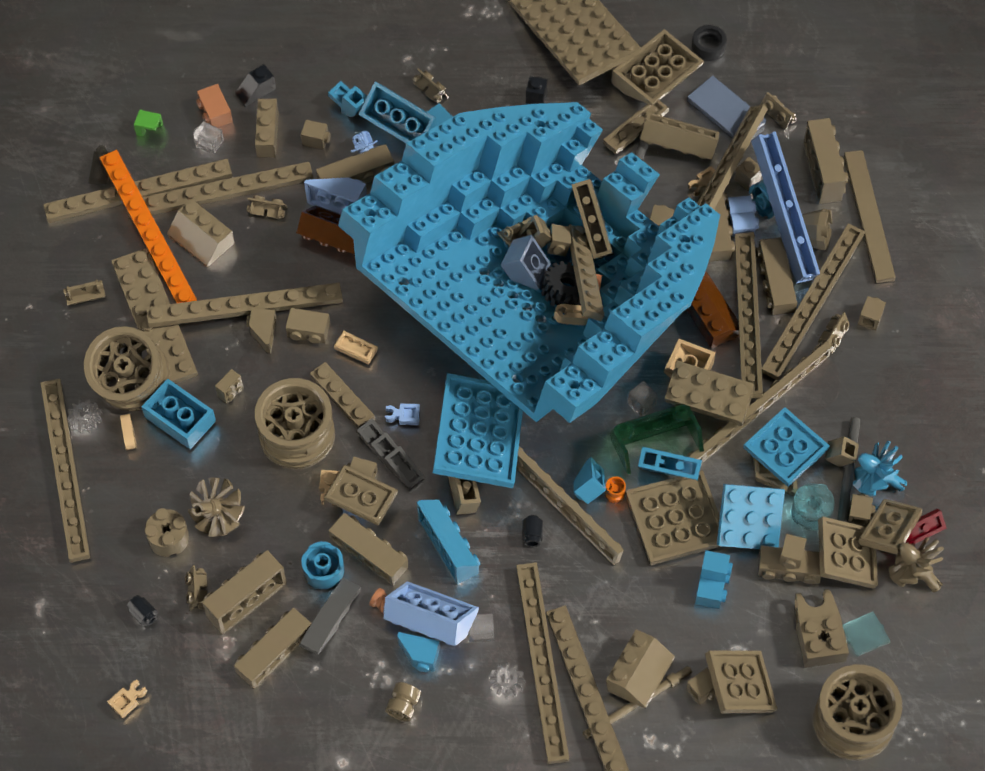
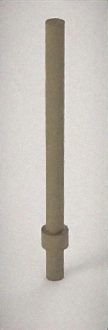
[582,666,692,739]

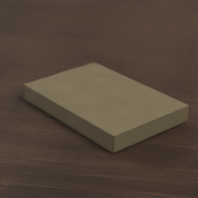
[324,465,398,526]
[859,499,922,555]

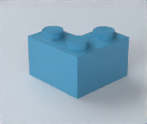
[695,550,733,609]

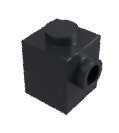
[526,76,548,104]

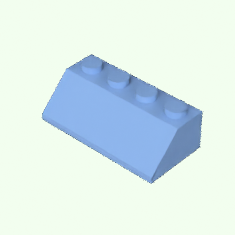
[383,581,479,646]

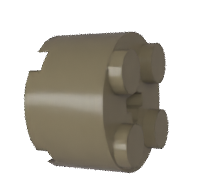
[145,508,189,557]

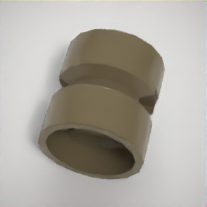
[385,682,421,722]

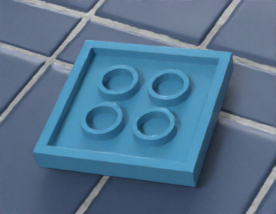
[743,407,830,487]
[717,484,785,549]

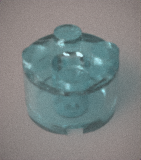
[791,483,835,531]

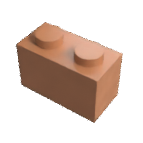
[196,84,233,130]

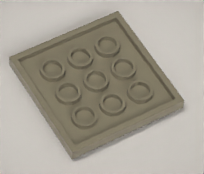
[625,470,721,566]

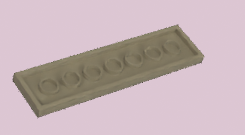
[111,248,198,384]

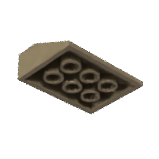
[612,29,704,106]

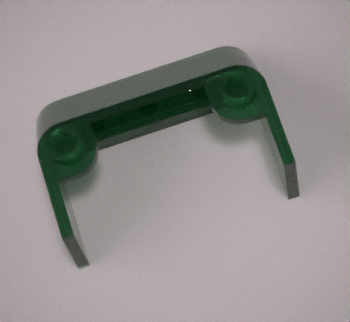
[610,405,704,475]

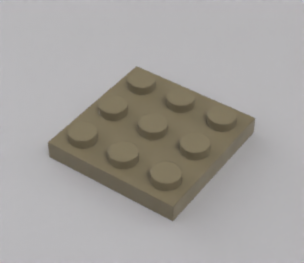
[818,516,878,589]
[705,650,777,713]

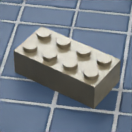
[803,118,848,204]
[665,361,755,426]
[202,550,287,635]

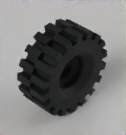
[541,261,581,307]

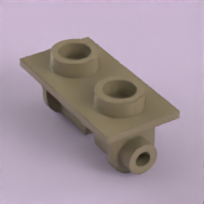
[412,68,448,103]
[760,92,797,129]
[247,195,288,219]
[497,217,532,247]
[63,279,106,306]
[818,312,850,354]
[185,565,208,612]

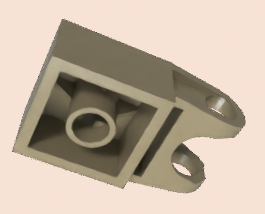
[795,589,849,668]

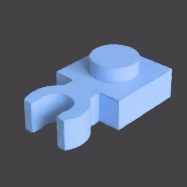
[385,404,420,425]

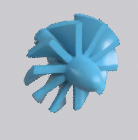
[853,441,907,496]

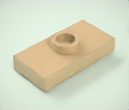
[334,331,378,365]

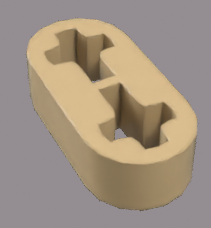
[554,304,588,325]
[120,414,136,450]

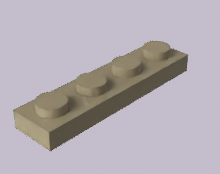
[603,100,669,155]
[310,362,375,429]

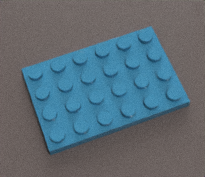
[433,373,523,488]

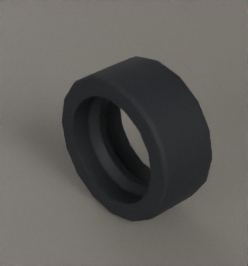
[691,25,727,61]

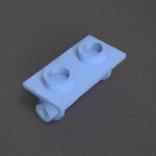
[351,131,378,154]

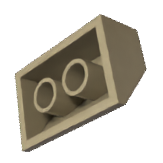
[167,199,234,268]
[606,629,675,709]

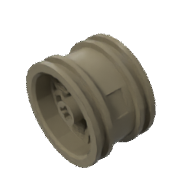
[84,326,170,411]
[255,378,335,469]
[813,664,902,760]

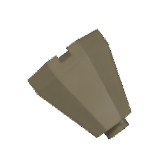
[802,209,833,250]

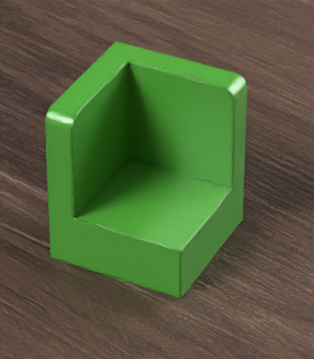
[134,110,163,137]

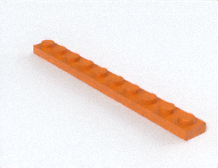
[100,149,197,303]

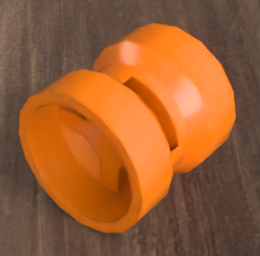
[605,476,626,503]

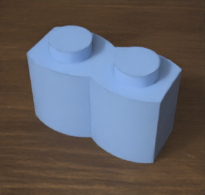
[727,195,759,237]

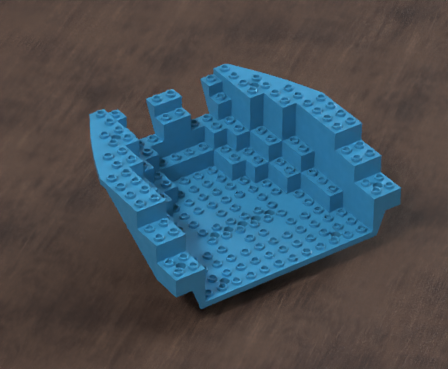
[338,102,720,423]

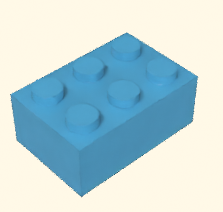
[142,379,216,449]

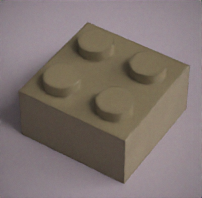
[215,369,243,404]

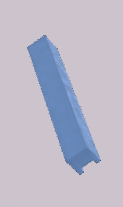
[751,132,820,284]

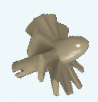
[188,477,244,537]
[889,537,944,592]

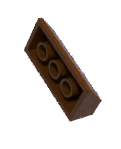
[296,205,355,257]
[686,272,739,349]

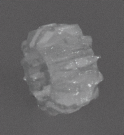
[67,399,102,433]
[489,662,525,700]

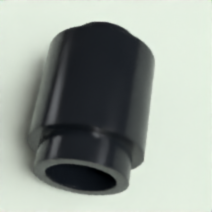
[522,515,543,547]
[127,595,158,626]

